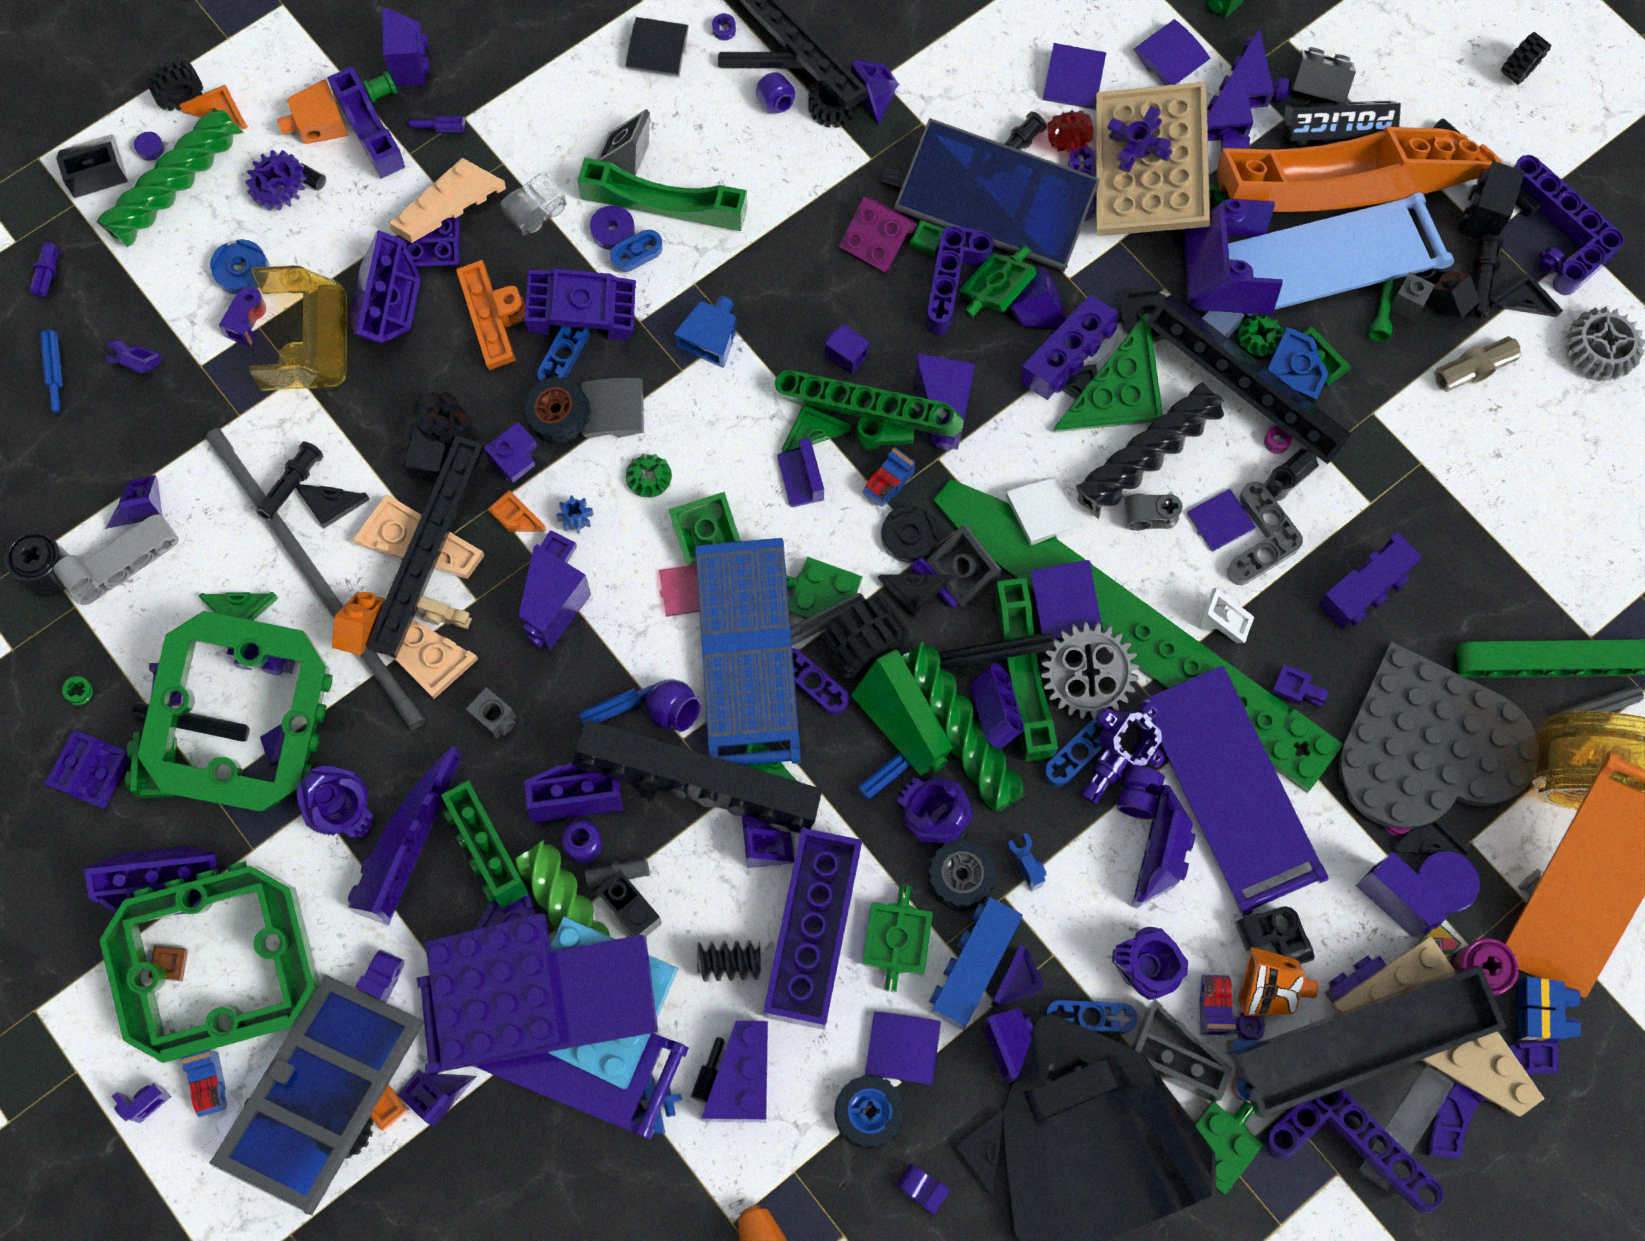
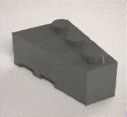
[1131,999,1233,1102]

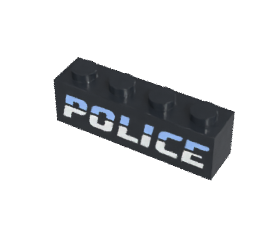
[1284,100,1401,145]

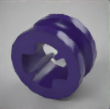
[712,13,736,41]

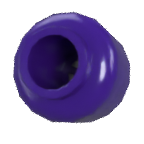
[756,72,795,114]
[561,820,603,863]

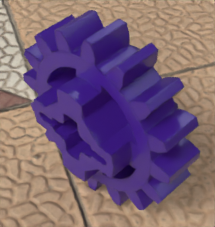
[245,150,307,211]

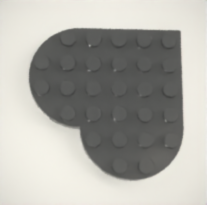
[1338,641,1539,829]

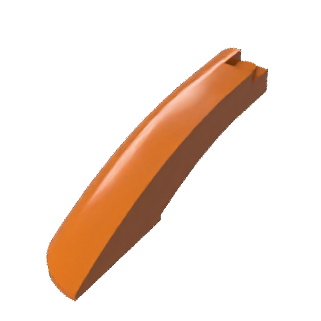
[1217,127,1503,212]

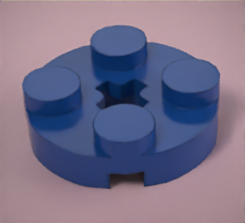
[210,239,270,294]

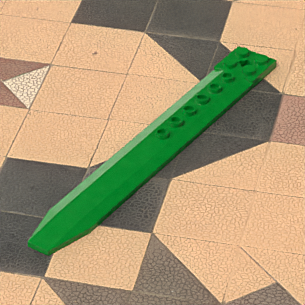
[933,479,1344,793]

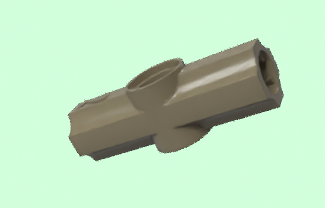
[1434,336,1522,392]

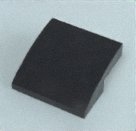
[625,17,689,77]

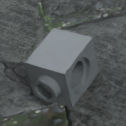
[1390,272,1435,322]
[466,687,517,740]

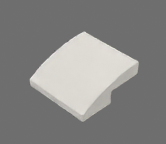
[1006,478,1082,546]

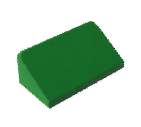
[1303,326,1352,386]

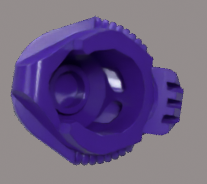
[296,766,373,838]
[897,778,974,843]
[1112,927,1189,1000]

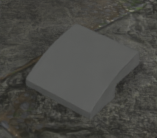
[582,378,644,439]

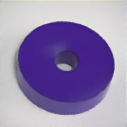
[590,206,635,250]

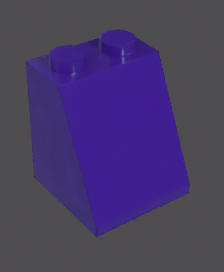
[914,353,975,450]
[519,544,591,650]

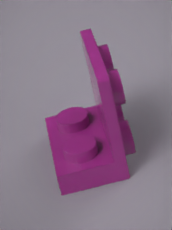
[839,197,918,272]

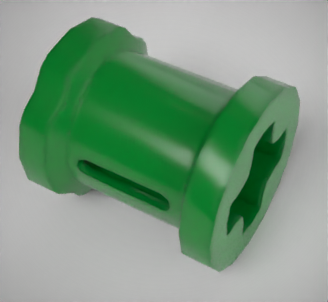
[362,70,397,104]

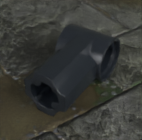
[1264,448,1319,501]

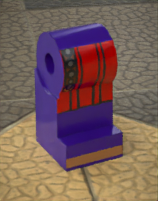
[219,287,266,347]
[1199,975,1236,1036]

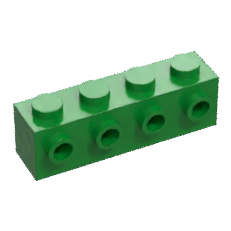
[441,780,529,909]

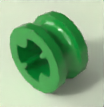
[62,676,93,706]

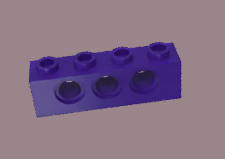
[1020,294,1118,400]

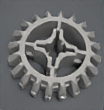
[1565,307,1645,382]

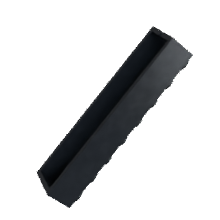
[1232,965,1507,1118]

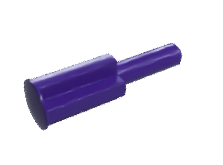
[408,116,465,133]
[910,557,958,608]

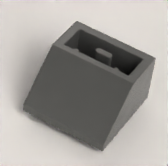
[1292,47,1356,102]

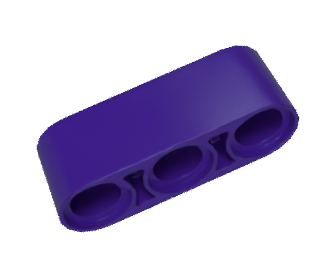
[970,663,1024,749]

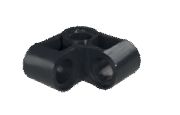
[1235,906,1314,965]

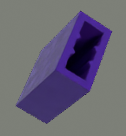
[1031,560,1103,641]
[1356,852,1451,937]

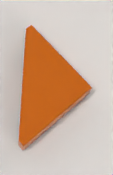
[179,85,247,129]

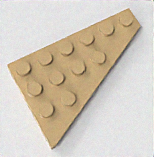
[1330,936,1545,1117]

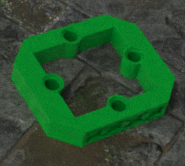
[137,611,333,812]
[99,861,319,1063]

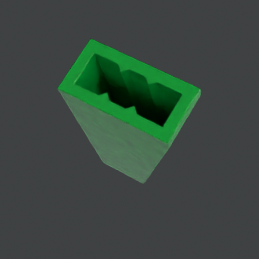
[851,650,953,776]

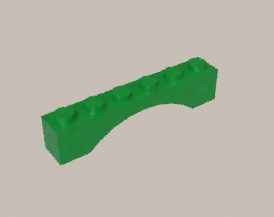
[577,157,747,231]
[994,578,1058,762]

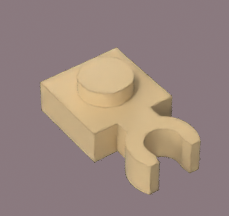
[417,596,472,630]

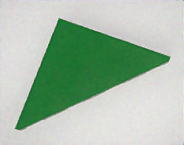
[1053,313,1163,432]

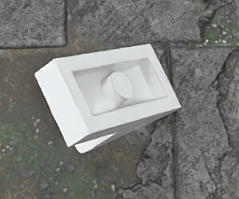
[1200,588,1254,643]

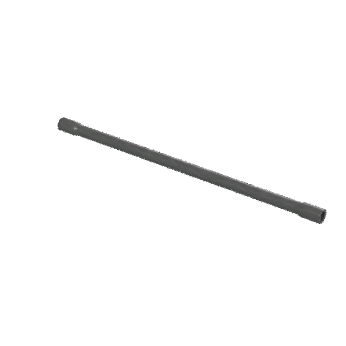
[205,428,425,730]

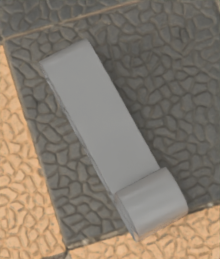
[53,514,179,605]

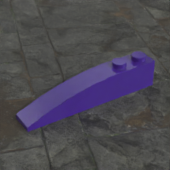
[348,746,462,926]

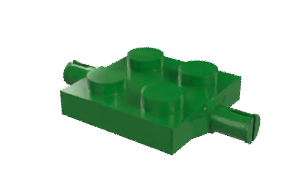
[959,244,1037,319]
[786,557,863,619]
[862,885,933,993]
[1194,1101,1264,1195]

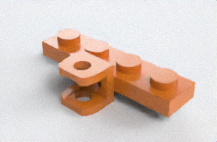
[456,260,526,370]

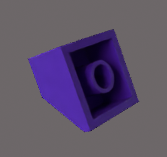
[382,8,430,86]

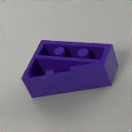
[524,762,623,823]
[701,1021,768,1123]

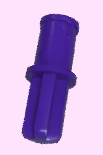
[30,242,61,298]

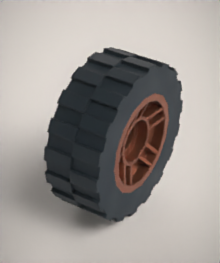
[523,376,591,443]

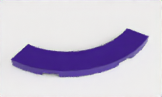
[1426,1041,1558,1160]

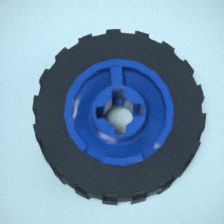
[834,1075,906,1149]

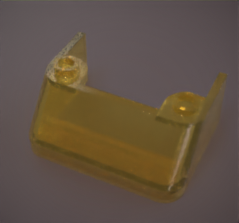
[249,265,347,391]

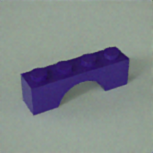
[327,66,405,179]

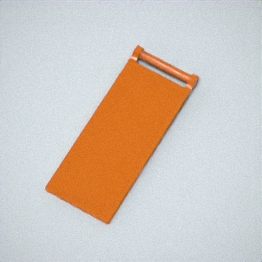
[1504,751,1645,998]

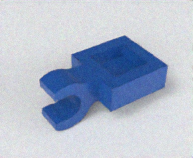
[1007,833,1047,892]

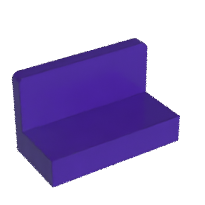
[777,438,824,508]

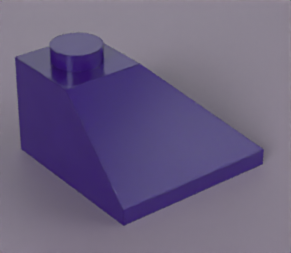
[982,1008,1033,1086]

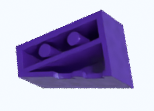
[1319,531,1422,629]

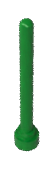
[1368,279,1395,342]

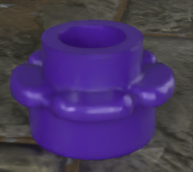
[1272,75,1291,103]
[1538,247,1566,273]
[1235,1012,1265,1041]

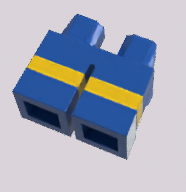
[1516,976,1581,1041]

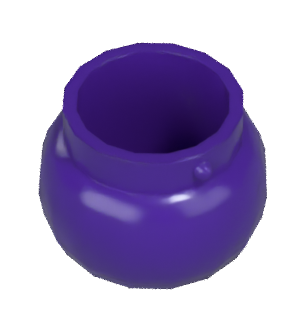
[646,679,701,732]

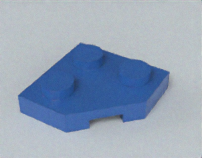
[1268,327,1328,402]

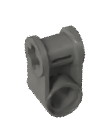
[1125,494,1183,531]

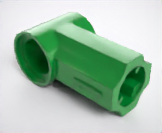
[857,418,914,450]

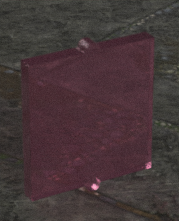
[659,564,700,617]

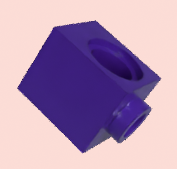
[824,324,870,375]

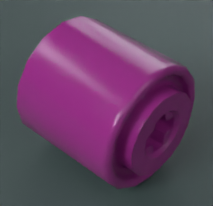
[1449,938,1519,997]

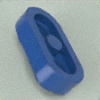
[610,230,663,272]

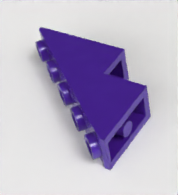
[1207,30,1274,141]

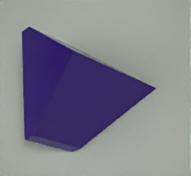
[851,60,900,125]
[1009,266,1067,329]
[105,475,163,529]
[742,815,794,868]
[990,944,1045,1008]
[397,1069,477,1127]

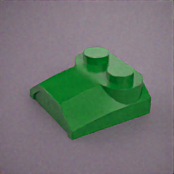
[668,491,741,565]

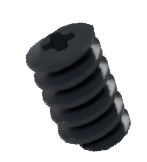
[697,940,761,982]

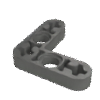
[1227,482,1303,585]

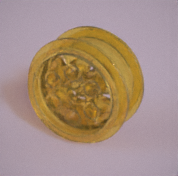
[1531,711,1645,811]

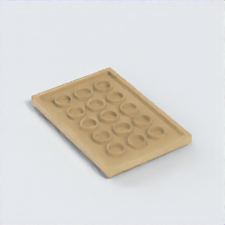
[1096,82,1210,236]

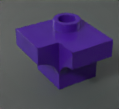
[484,422,538,483]

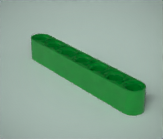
[775,370,964,436]
[1455,639,1645,678]

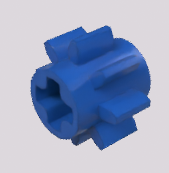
[556,496,594,534]

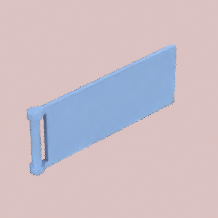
[1228,192,1454,316]

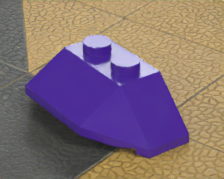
[350,230,421,344]
[1131,784,1196,908]
[84,846,218,915]

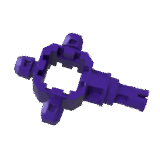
[1080,700,1165,805]

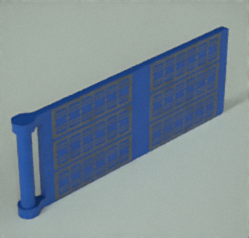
[695,538,801,766]

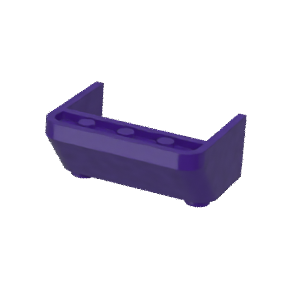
[1184,199,1283,315]

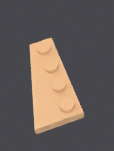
[389,158,506,243]
[352,494,484,579]
[393,619,478,699]

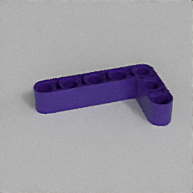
[1514,155,1624,295]
[1267,1089,1444,1214]

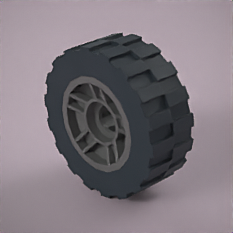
[927,839,997,911]

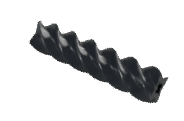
[1076,382,1224,519]

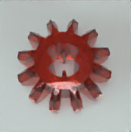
[1047,110,1094,153]

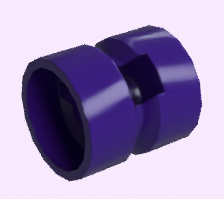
[1116,765,1165,820]

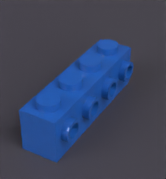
[929,897,1023,1031]

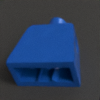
[674,296,737,368]

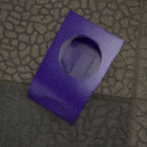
[355,949,405,1003]
[896,1163,950,1215]

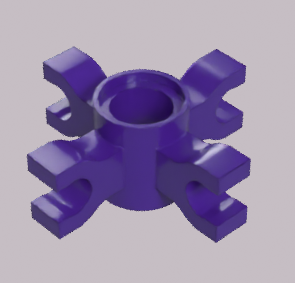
[1107,106,1172,173]

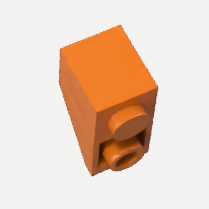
[332,591,385,655]

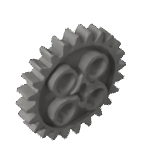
[1041,621,1139,719]

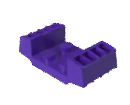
[525,268,636,341]

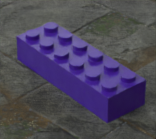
[763,828,862,1030]

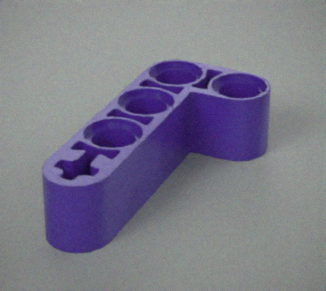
[926,226,994,335]

